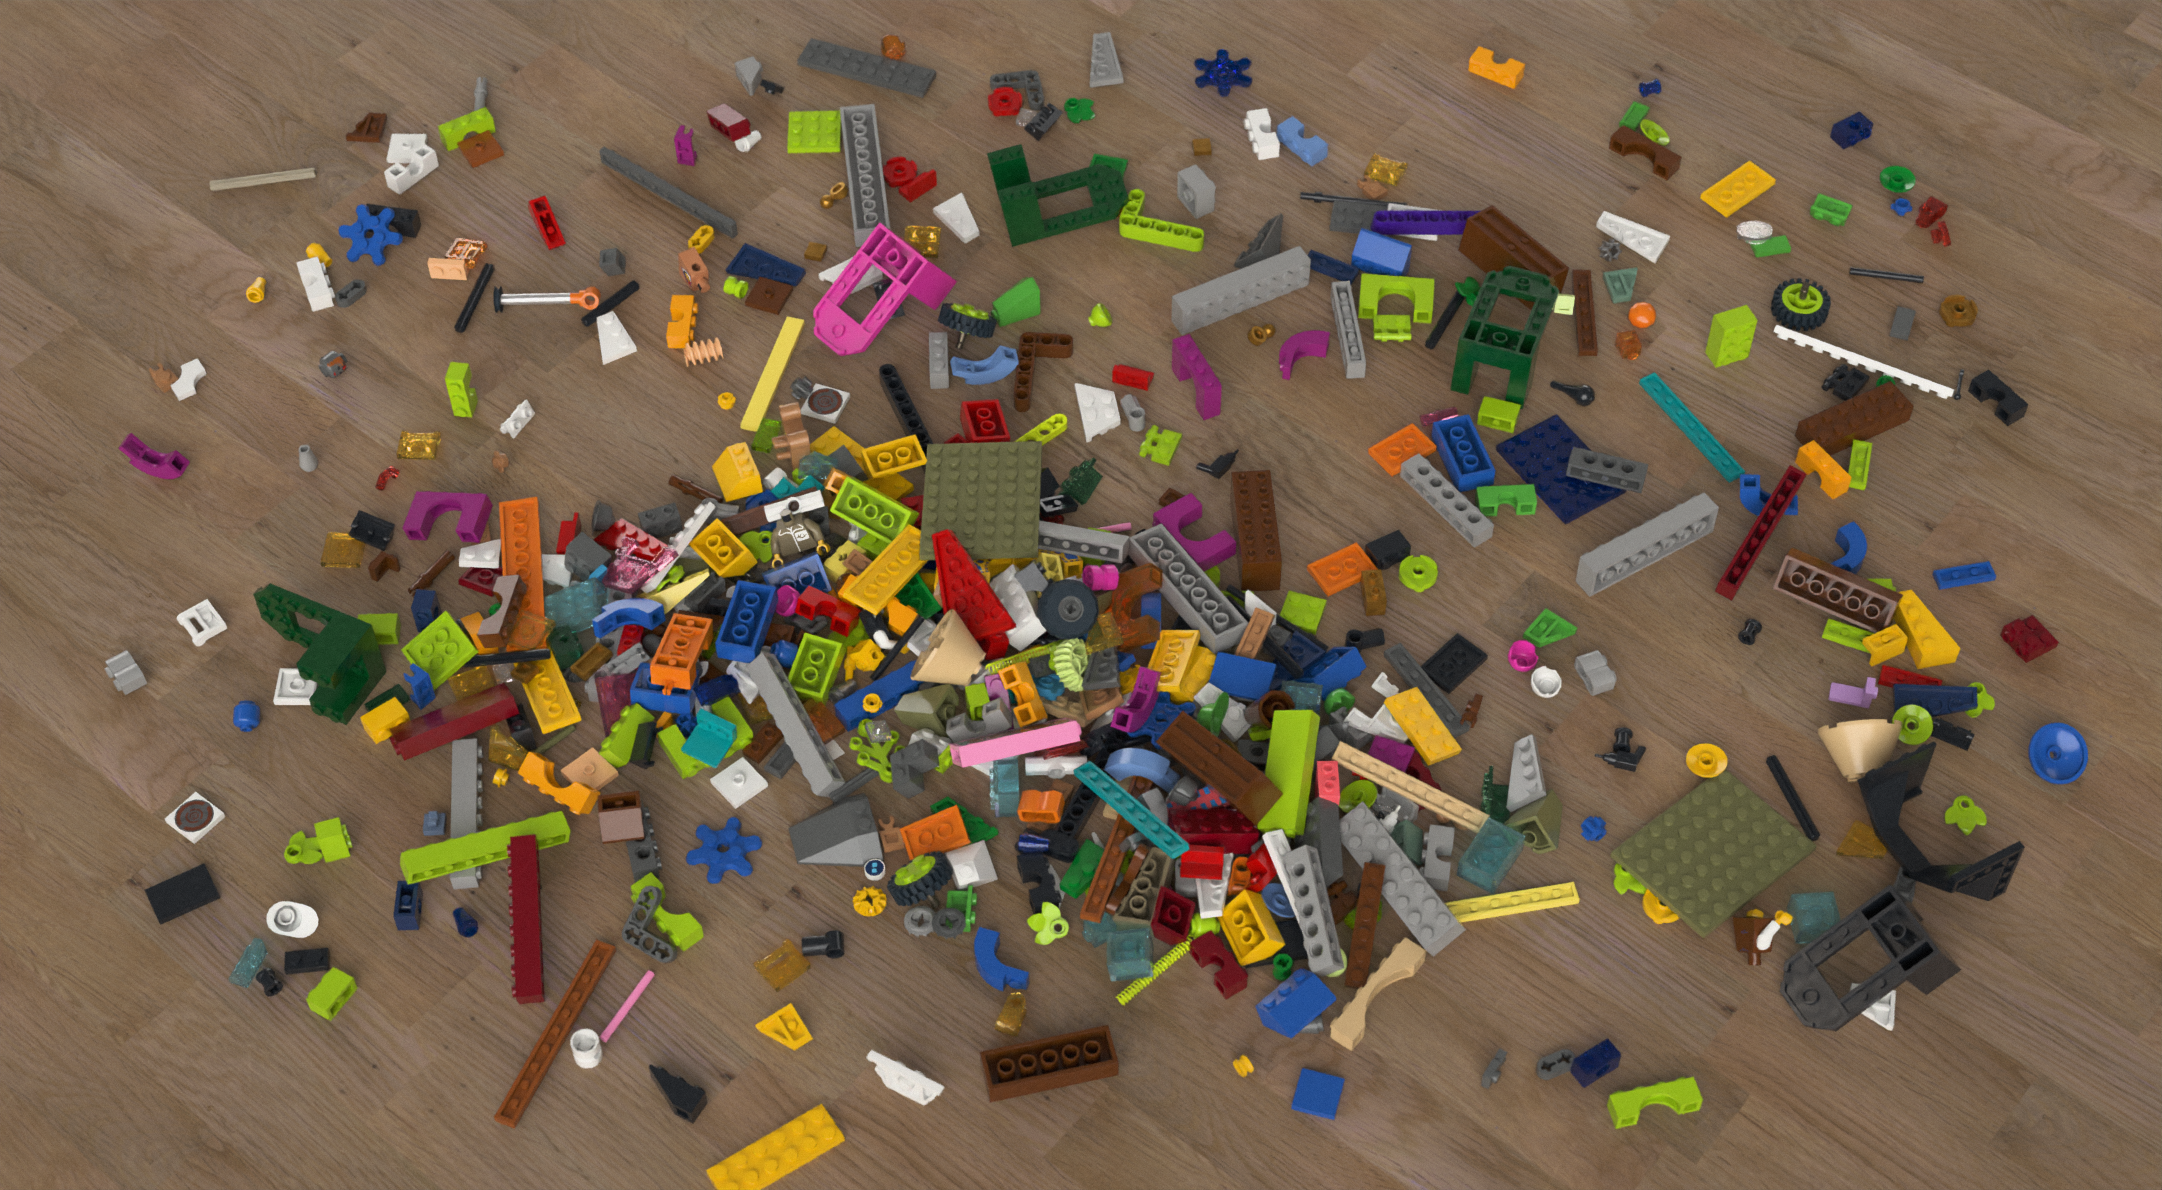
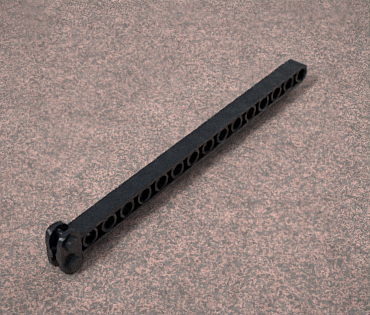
[1039,615,1192,863]

